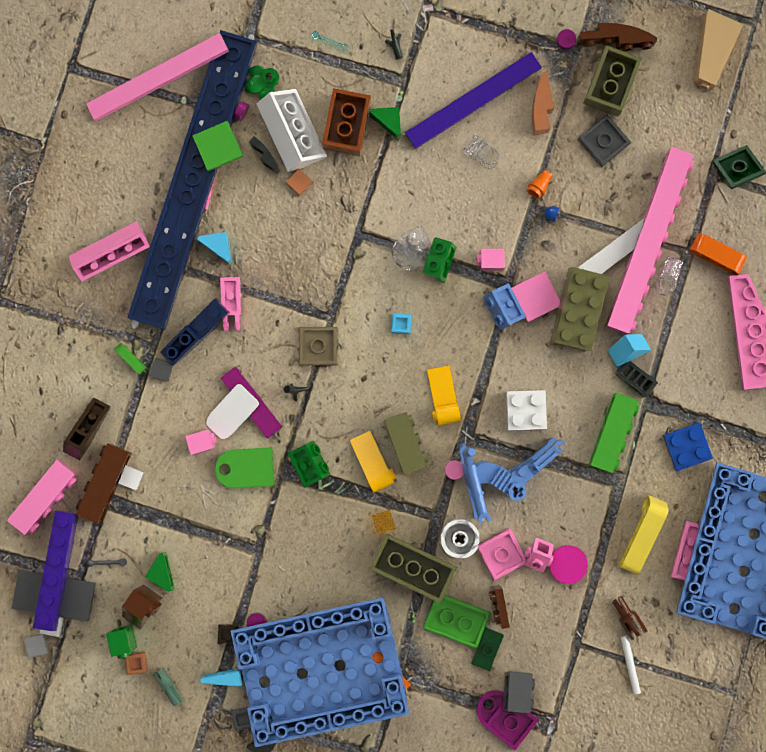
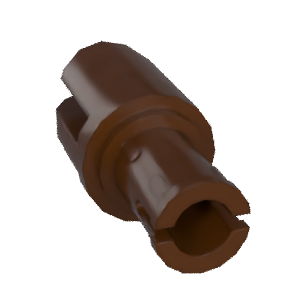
[612,596,648,641]

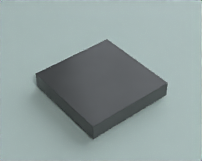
[578,114,632,167]

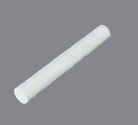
[620,635,641,694]

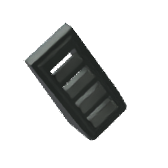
[615,361,658,398]

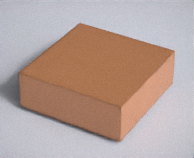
[286,169,313,196]
[125,652,147,675]

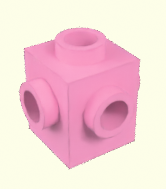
[524,538,554,573]

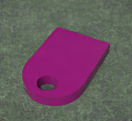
[476,690,539,751]

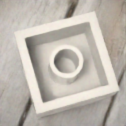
[505,390,547,431]

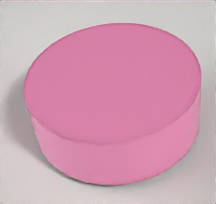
[445,460,464,479]

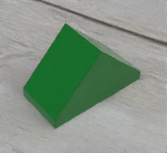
[370,107,401,140]
[145,552,175,592]

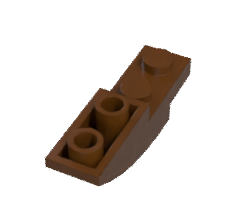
[578,23,657,51]

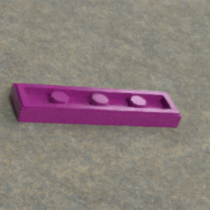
[221,366,283,439]

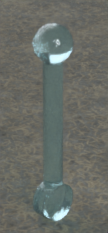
[312,31,349,51]

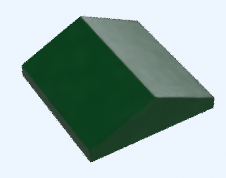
[713,145,766,189]

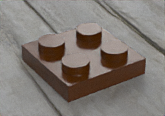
[489,585,510,629]

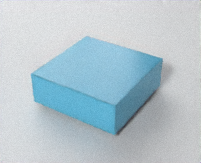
[391,313,412,334]

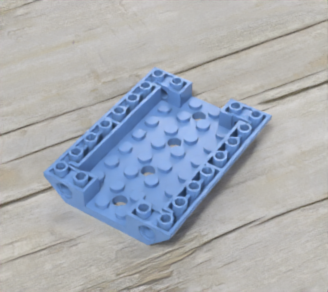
[676,462,766,639]
[231,597,409,747]

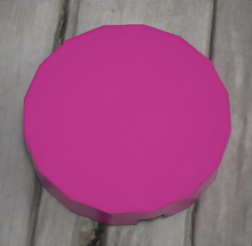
[549,545,588,584]

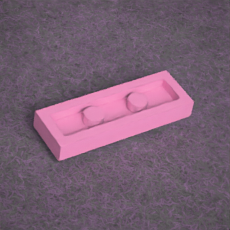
[670,520,700,581]

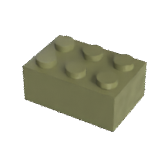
[583,45,642,117]
[384,412,429,475]

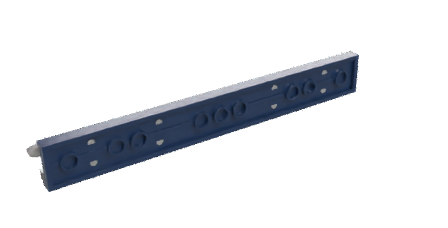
[127,30,258,330]

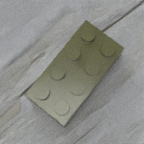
[550,267,610,351]
[370,534,458,603]

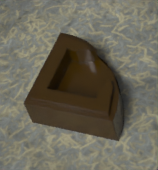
[217,624,238,644]

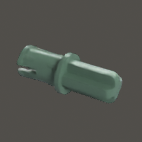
[153,668,183,706]

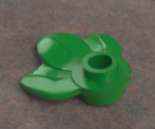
[245,65,279,100]

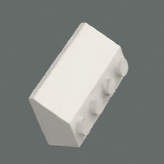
[256,89,327,172]

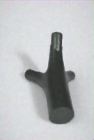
[385,29,403,60]
[284,383,309,401]

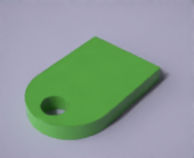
[215,447,274,488]

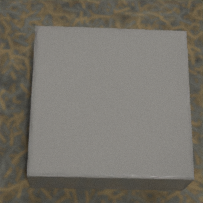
[24,634,48,658]

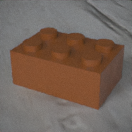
[322,88,371,156]

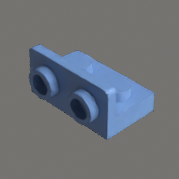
[483,283,526,330]

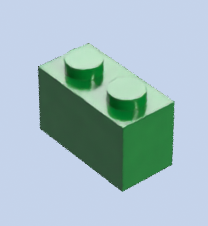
[106,625,137,659]

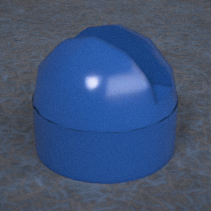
[544,206,559,222]

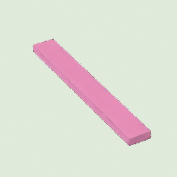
[86,33,229,121]

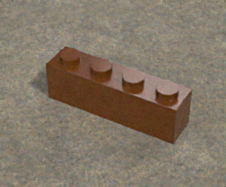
[76,443,132,524]

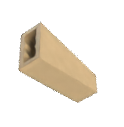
[694,9,743,90]

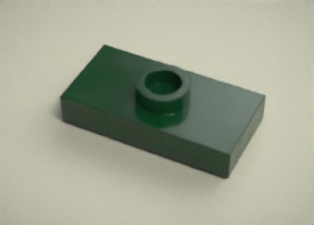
[471,627,504,671]

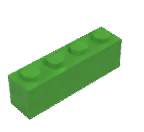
[588,393,639,473]

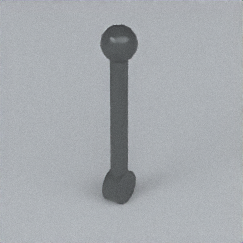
[86,558,127,567]

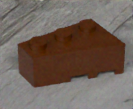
[122,585,163,630]

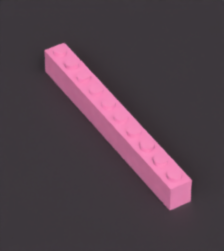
[605,147,694,335]

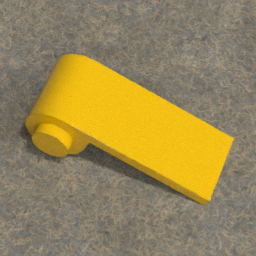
[427,365,461,426]
[350,431,396,493]

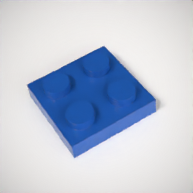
[663,423,713,471]

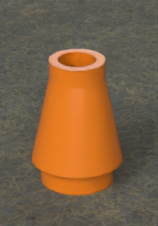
[527,170,553,199]

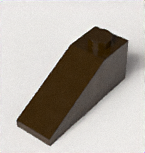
[63,398,111,461]

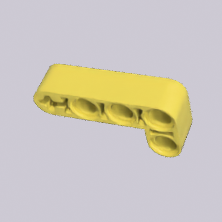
[619,495,669,575]

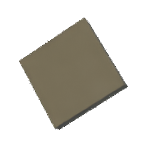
[299,327,337,365]

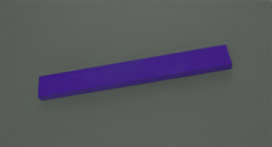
[405,52,542,150]

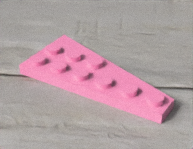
[727,274,766,390]

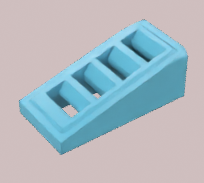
[200,668,243,687]

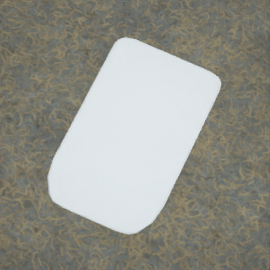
[206,384,259,439]

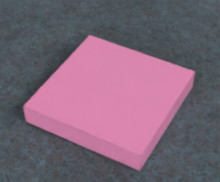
[512,272,560,323]
[477,528,526,581]

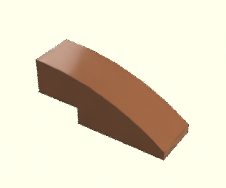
[532,72,554,136]

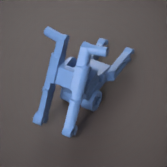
[459,438,565,524]

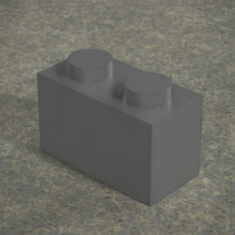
[503,671,535,714]

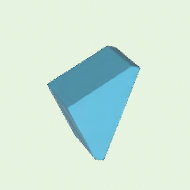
[197,232,232,264]
[608,334,651,367]

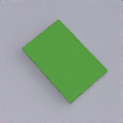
[423,595,491,649]

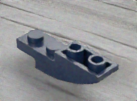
[160,298,229,366]

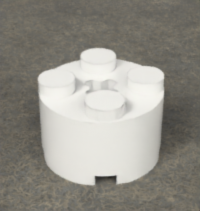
[440,518,480,558]

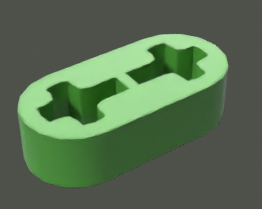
[114,343,147,374]

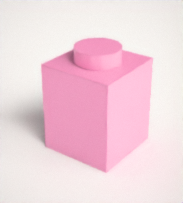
[476,249,505,271]
[185,430,217,455]

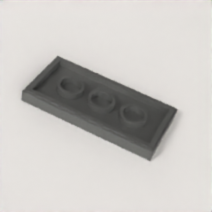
[12,570,96,621]

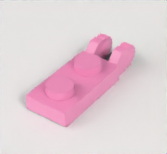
[220,277,241,331]

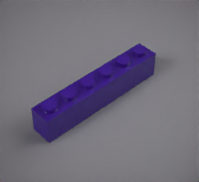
[33,511,79,631]

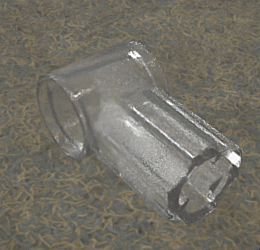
[655,256,683,296]

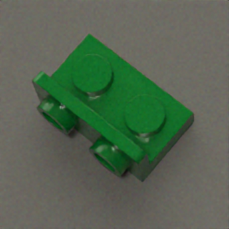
[423,237,457,283]
[288,441,330,488]

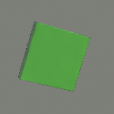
[193,121,243,172]

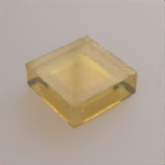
[372,510,396,534]

